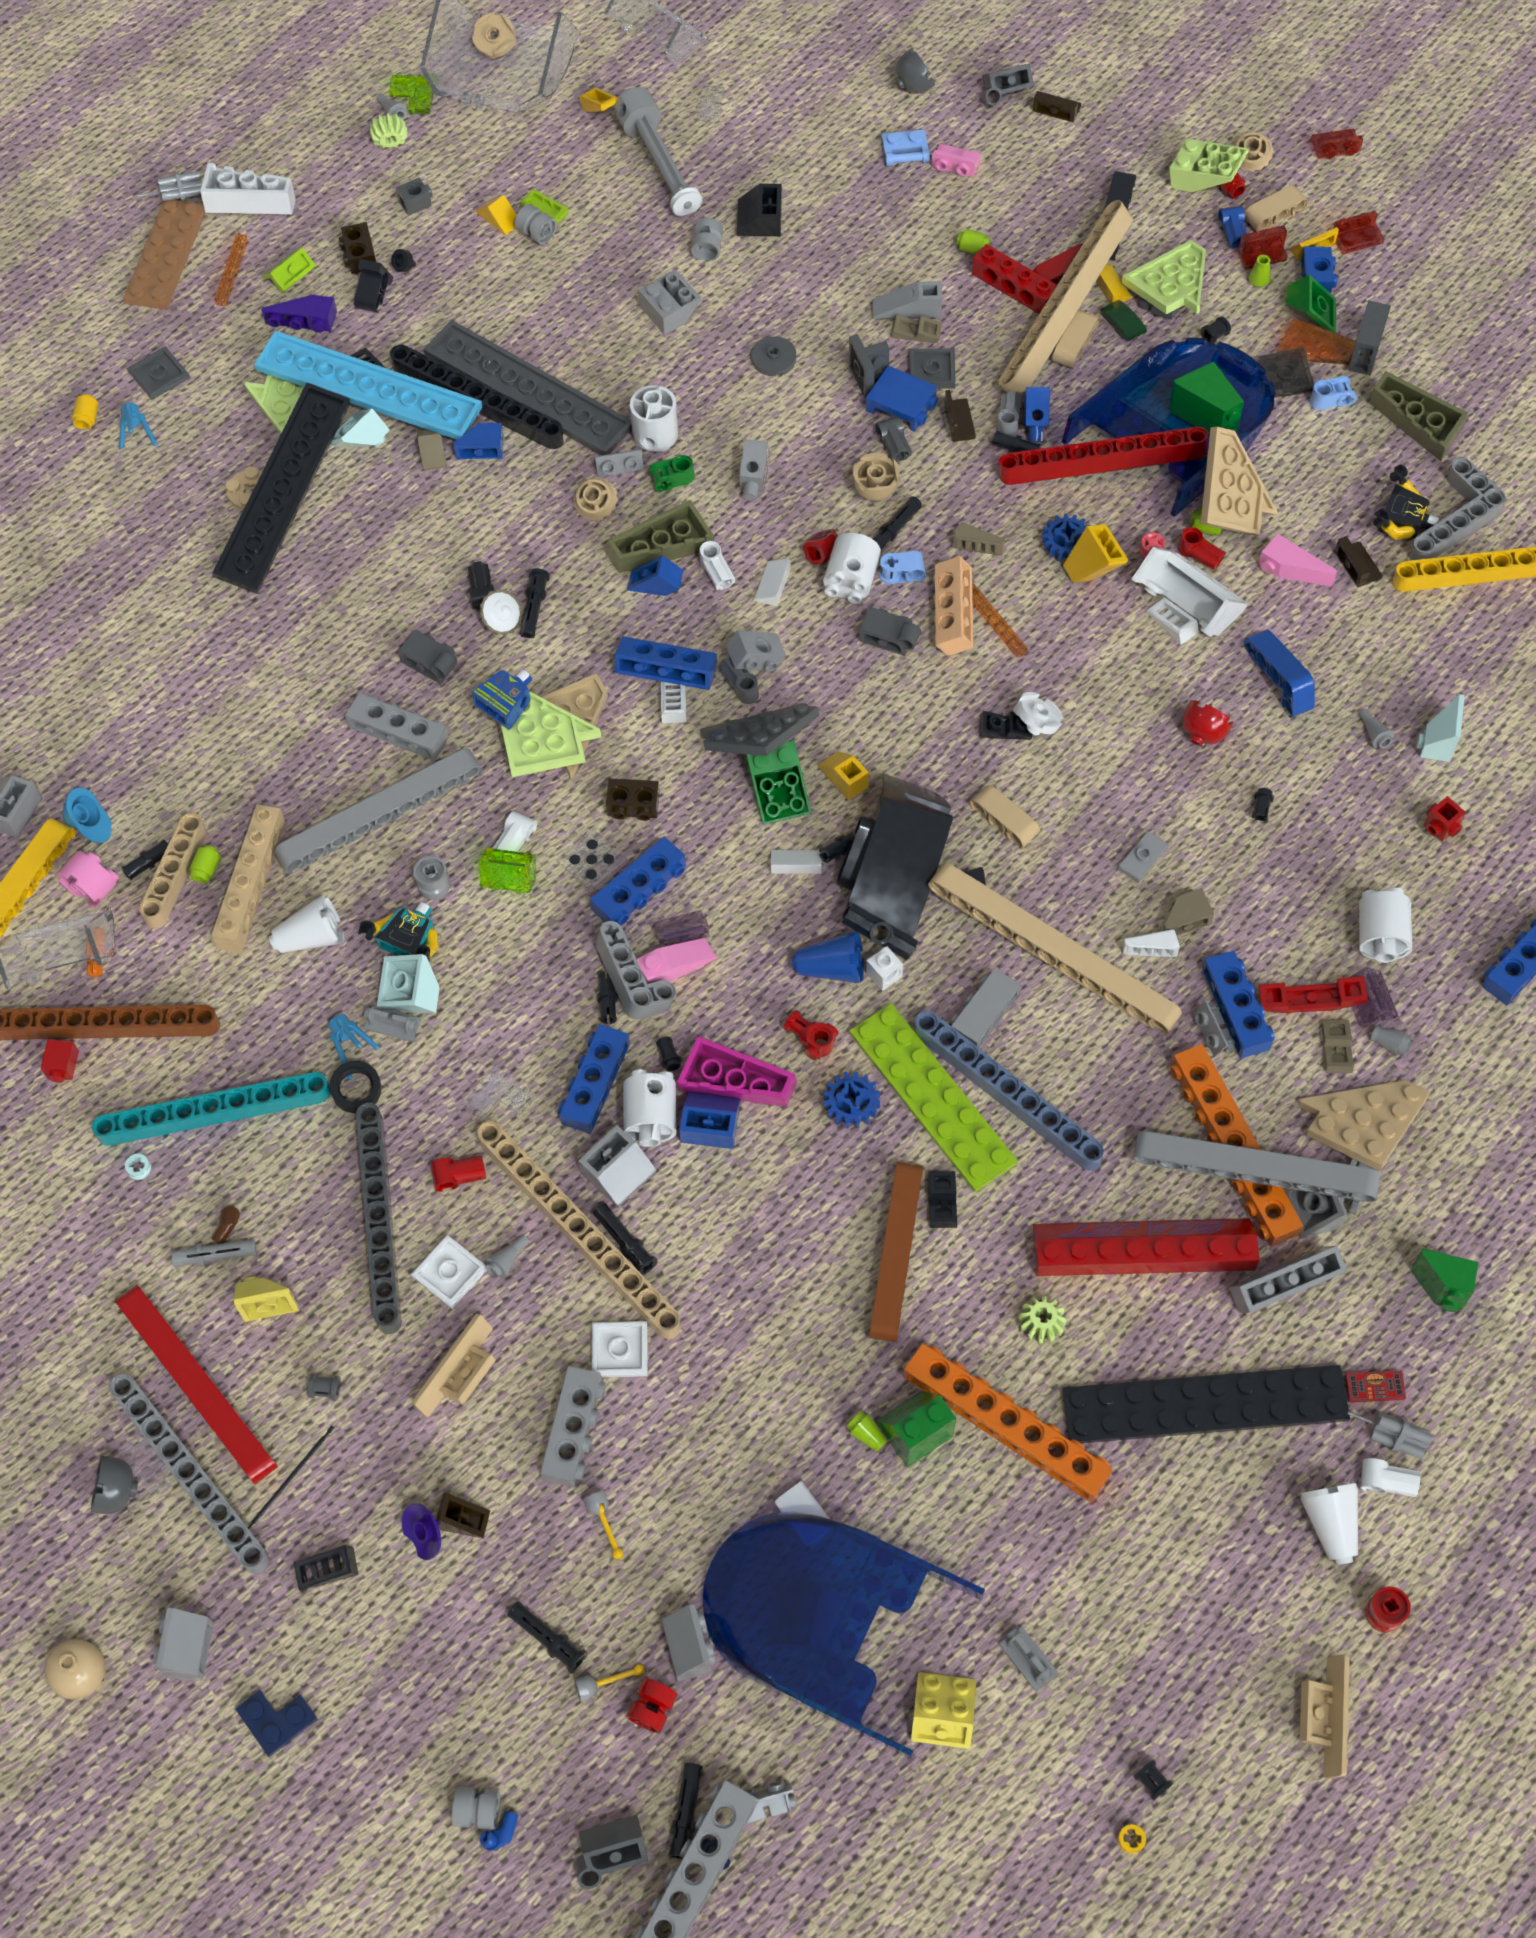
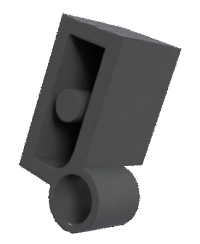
[981,64,1034,106]
[860,607,922,656]
[398,630,458,684]
[575,1815,649,1889]

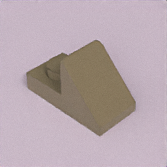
[417,429,447,471]

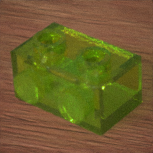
[479,848,536,893]

